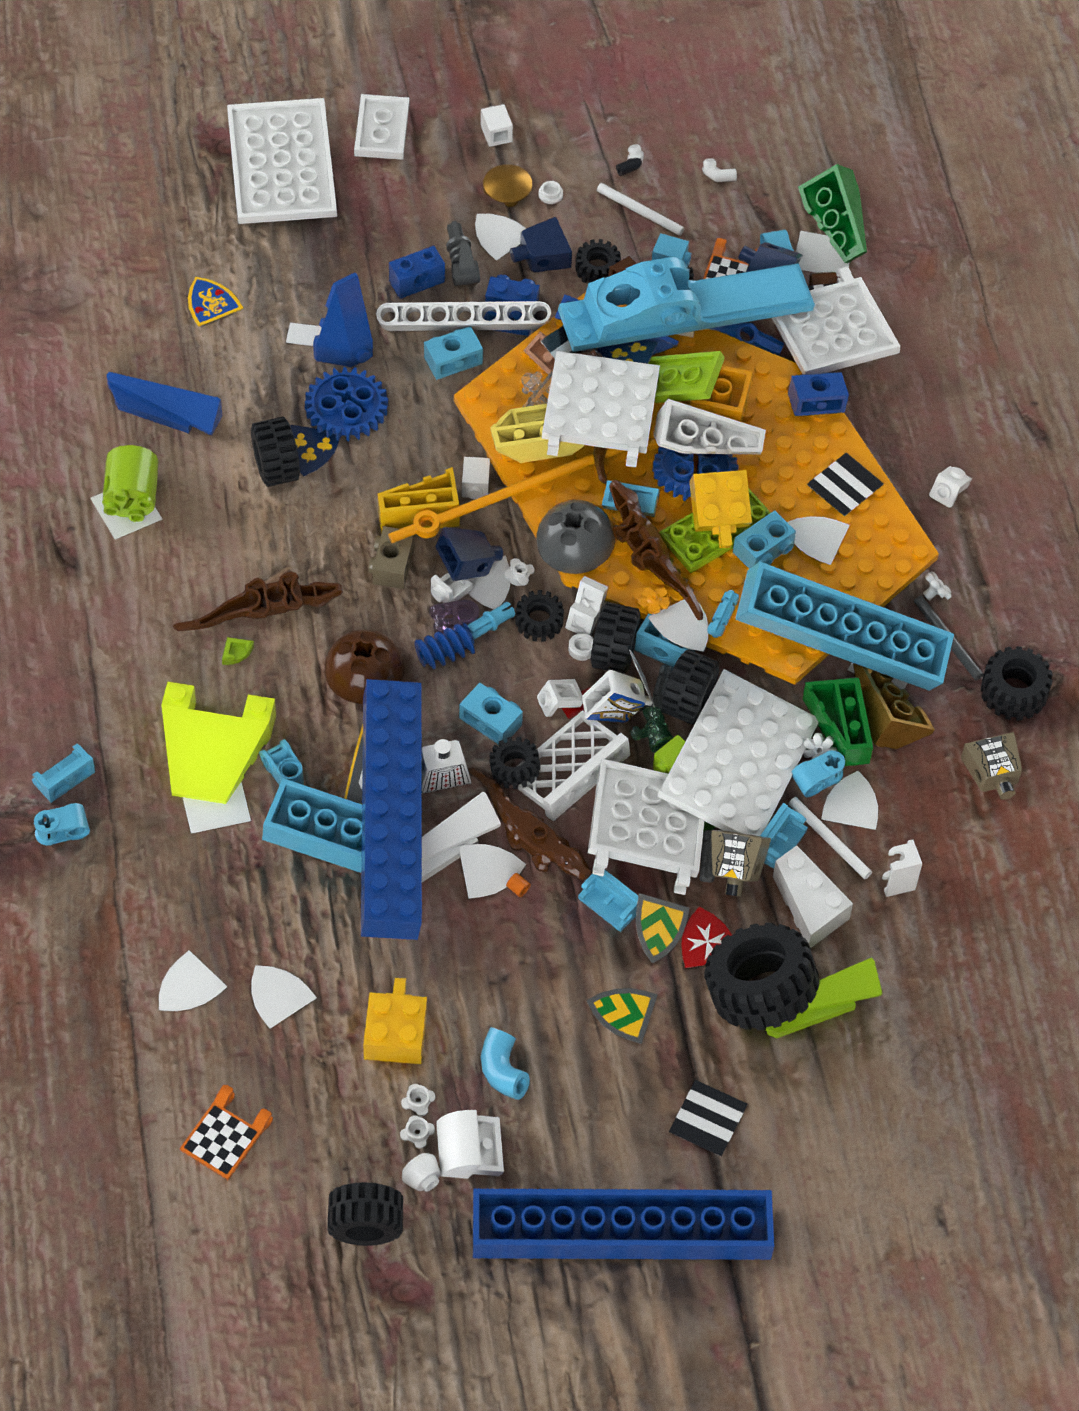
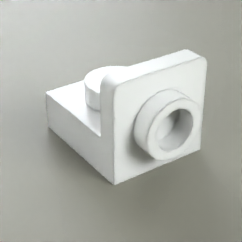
[537,679,583,717]

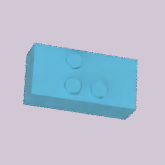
[262,778,362,873]

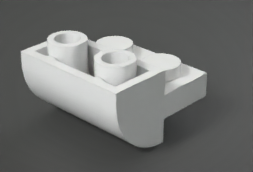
[436,1110,504,1179]

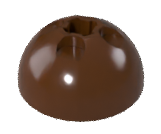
[324,630,405,704]

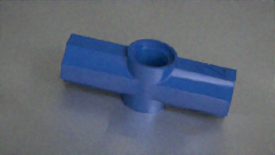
[709,322,784,356]

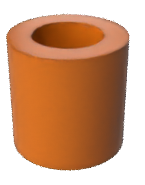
[506,873,531,897]

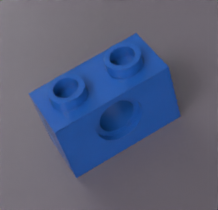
[389,246,445,299]
[788,372,849,416]

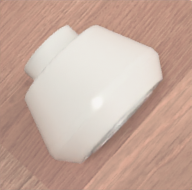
[402,1153,441,1192]

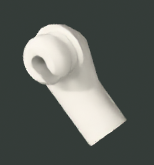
[702,158,737,182]

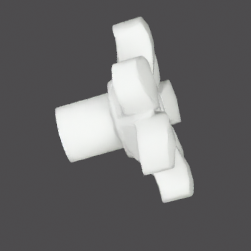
[923,571,952,601]
[803,733,838,760]

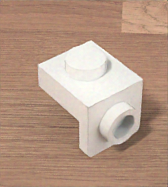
[929,466,972,508]
[431,573,472,608]

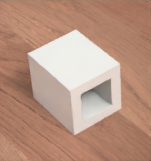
[481,104,513,147]
[462,457,490,499]

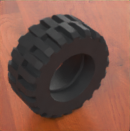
[704,923,820,1031]

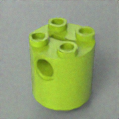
[102,445,159,522]

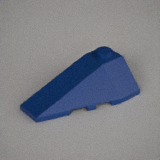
[313,272,373,367]

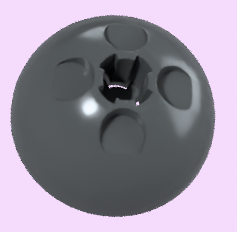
[536,500,615,574]

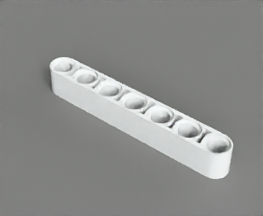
[376,301,553,331]

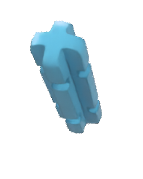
[707,590,739,638]

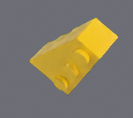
[377,467,460,534]

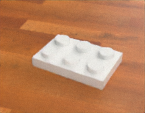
[354,94,409,160]

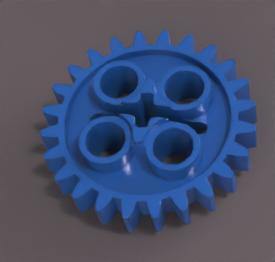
[305,367,388,441]
[652,447,739,501]

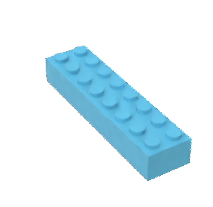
[735,562,954,691]

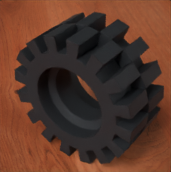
[575,239,621,283]
[515,590,564,642]
[489,737,541,789]

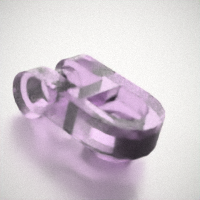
[429,600,479,634]

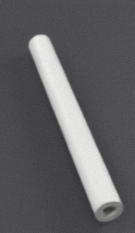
[597,183,684,236]
[788,797,872,879]

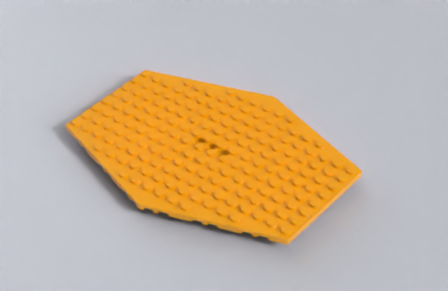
[454,292,939,685]

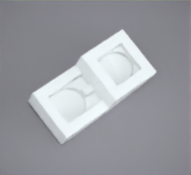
[565,576,608,636]

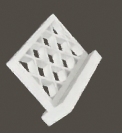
[516,710,630,821]

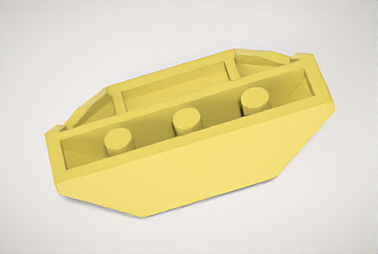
[490,404,585,463]

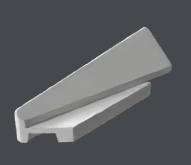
[422,792,501,882]

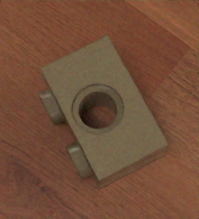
[369,526,415,589]

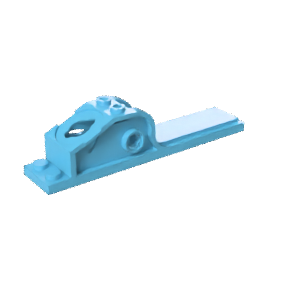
[558,257,815,352]

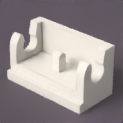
[882,840,922,897]

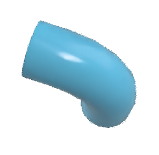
[480,1027,530,1100]

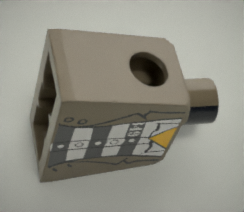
[961,732,1022,800]
[711,830,771,897]

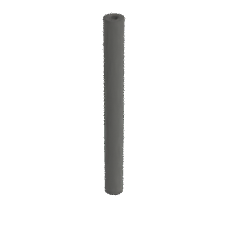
[914,595,984,680]

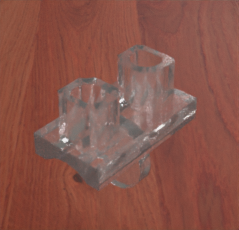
[521,370,553,407]

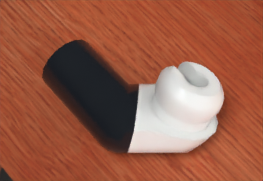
[616,144,644,176]

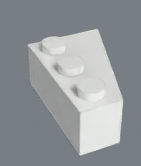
[773,845,853,948]

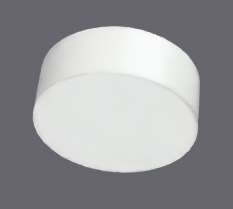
[568,633,594,661]

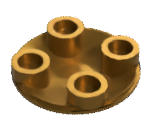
[483,164,532,207]

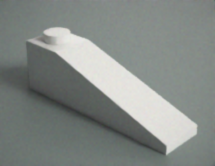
[653,399,766,455]

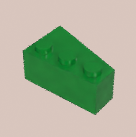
[802,677,873,766]

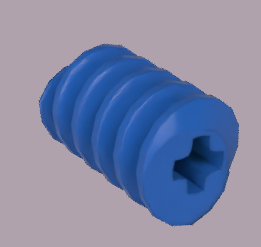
[415,622,475,670]

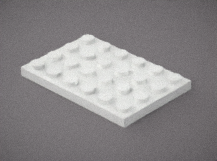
[227,98,337,224]
[657,669,819,836]

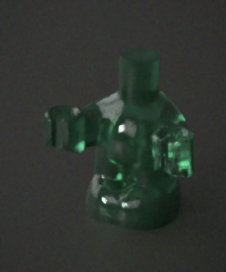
[629,707,674,753]

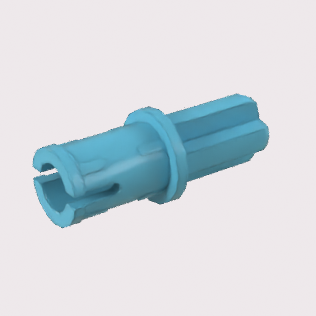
[467,602,515,640]

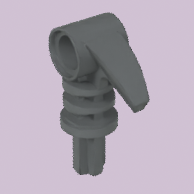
[446,221,480,286]

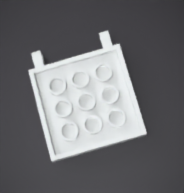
[772,267,900,375]
[542,351,660,468]
[588,759,704,895]

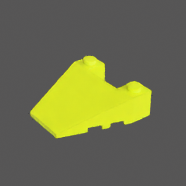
[161,681,276,804]

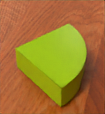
[222,637,254,665]

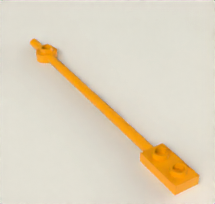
[388,419,661,543]

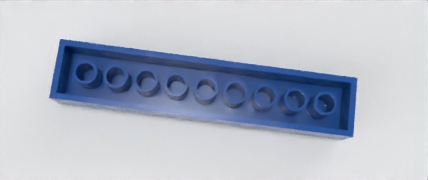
[361,679,422,940]
[473,1188,774,1260]

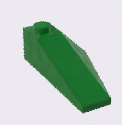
[798,164,867,263]

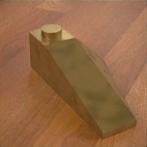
[853,663,935,749]

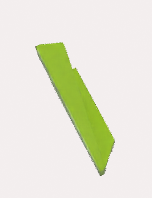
[765,958,882,1038]

